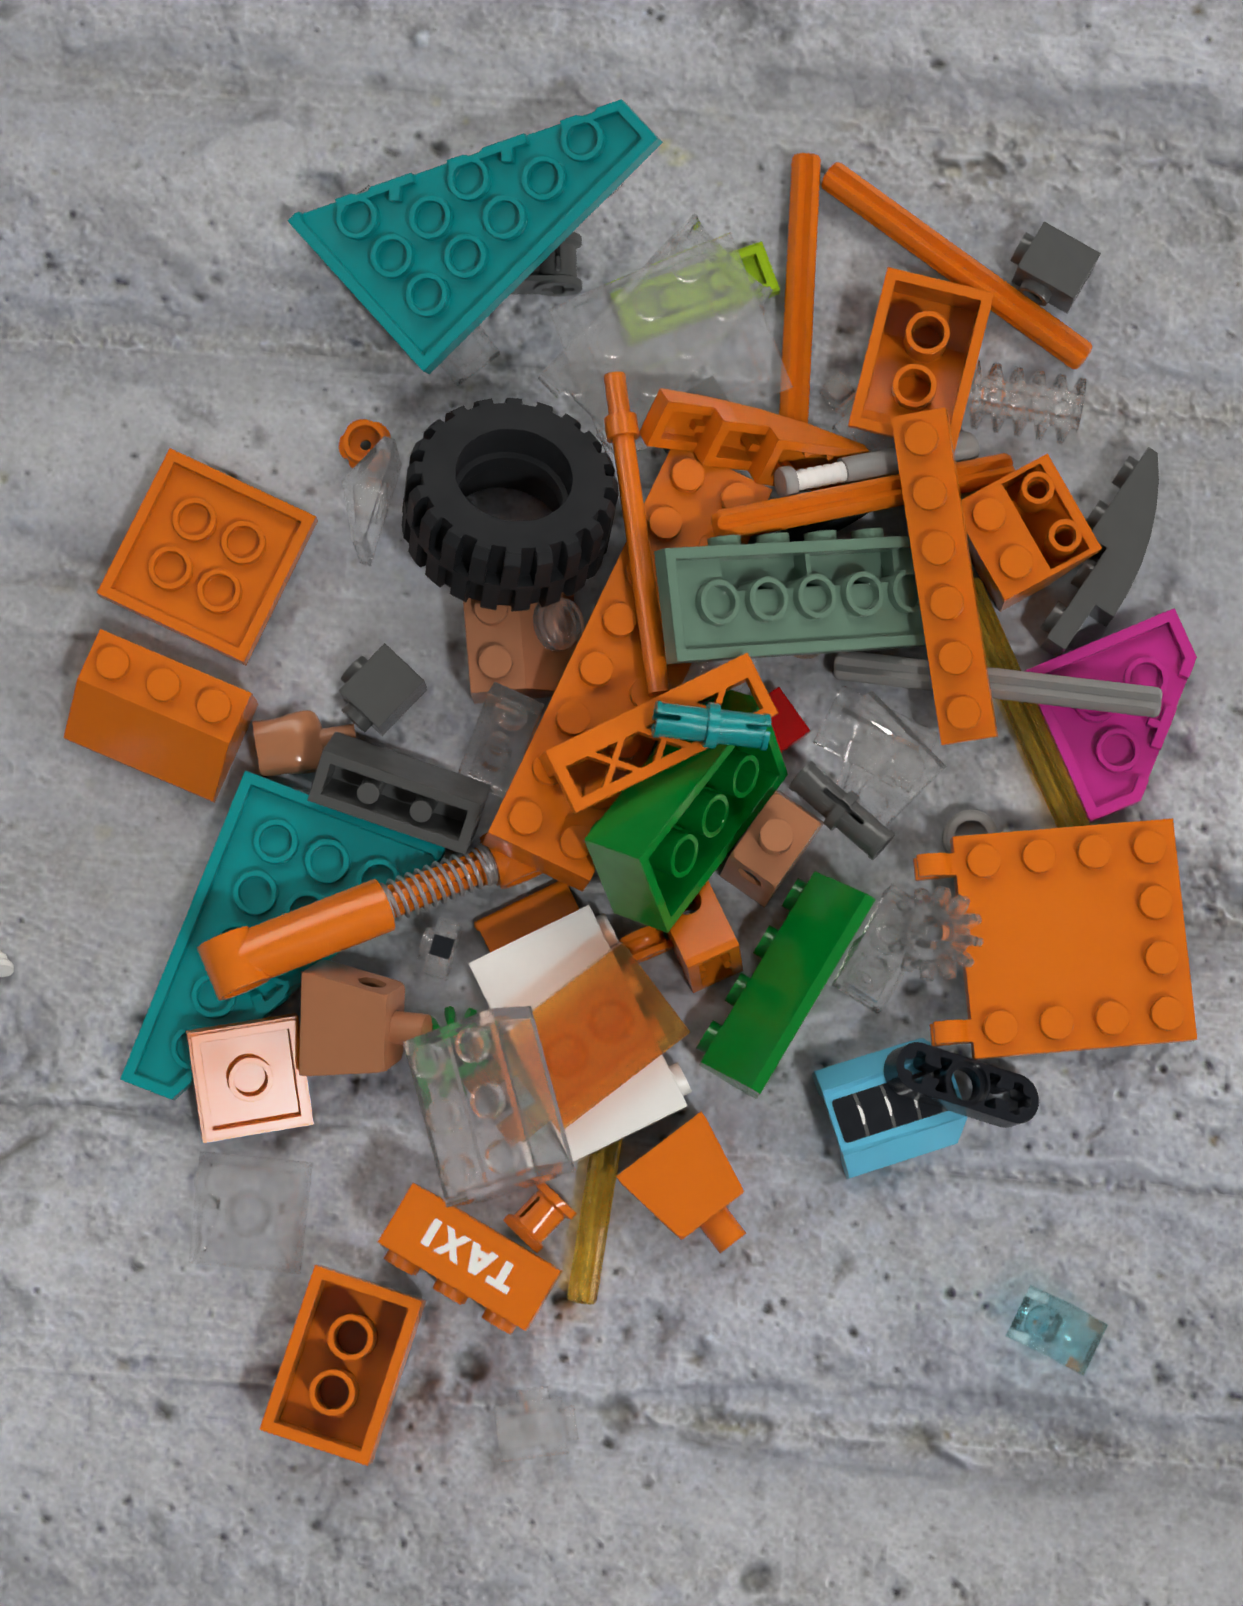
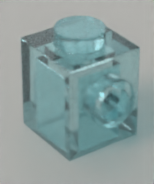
[1006,1285,1108,1376]

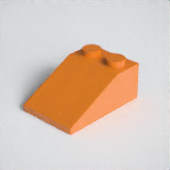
[848,267,994,452]

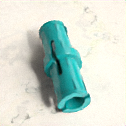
[651,701,771,750]

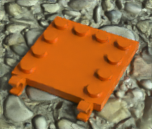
[913,818,1197,1060]

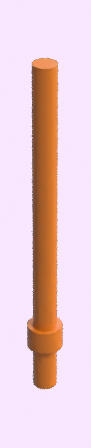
[603,371,670,697]

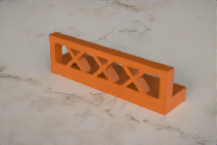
[539,652,778,814]

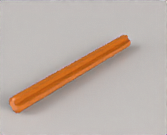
[779,153,821,424]
[821,162,1093,369]
[711,453,1016,538]

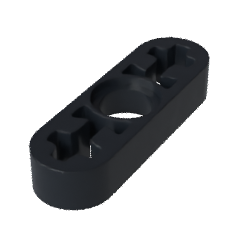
[884,1042,1039,1128]

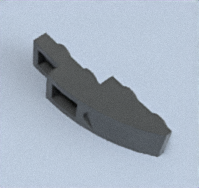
[1040,447,1159,658]

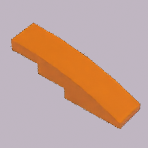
[639,388,869,491]

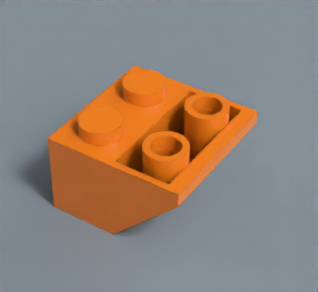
[962,453,1102,612]

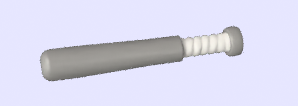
[774,432,979,498]

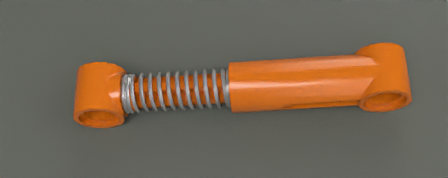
[197,833,543,1001]

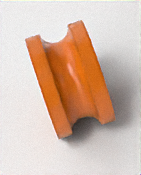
[619,926,674,966]

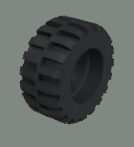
[401,398,618,612]

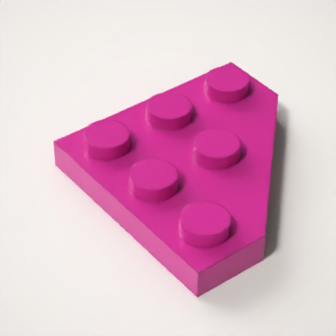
[1025,608,1197,824]

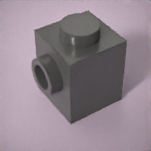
[1010,221,1101,314]
[339,643,428,736]

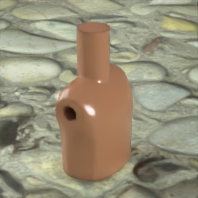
[252,710,356,778]

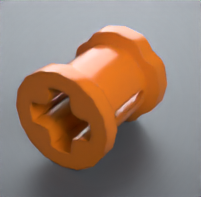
[503,1179,577,1253]

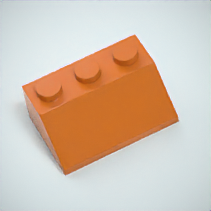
[63,629,259,803]

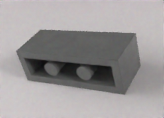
[307,732,492,855]

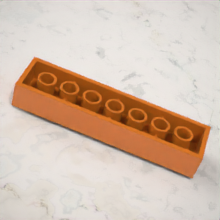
[482,449,773,892]

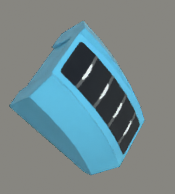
[812,1038,967,1179]

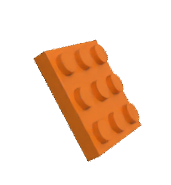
[97,448,318,666]

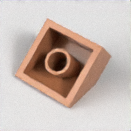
[463,592,578,704]

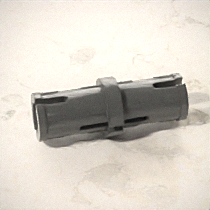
[789,761,895,860]

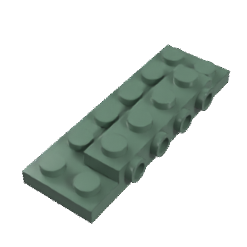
[654,528,926,664]

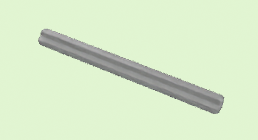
[833,651,1163,717]

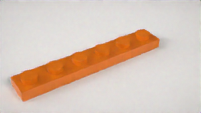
[891,407,998,746]

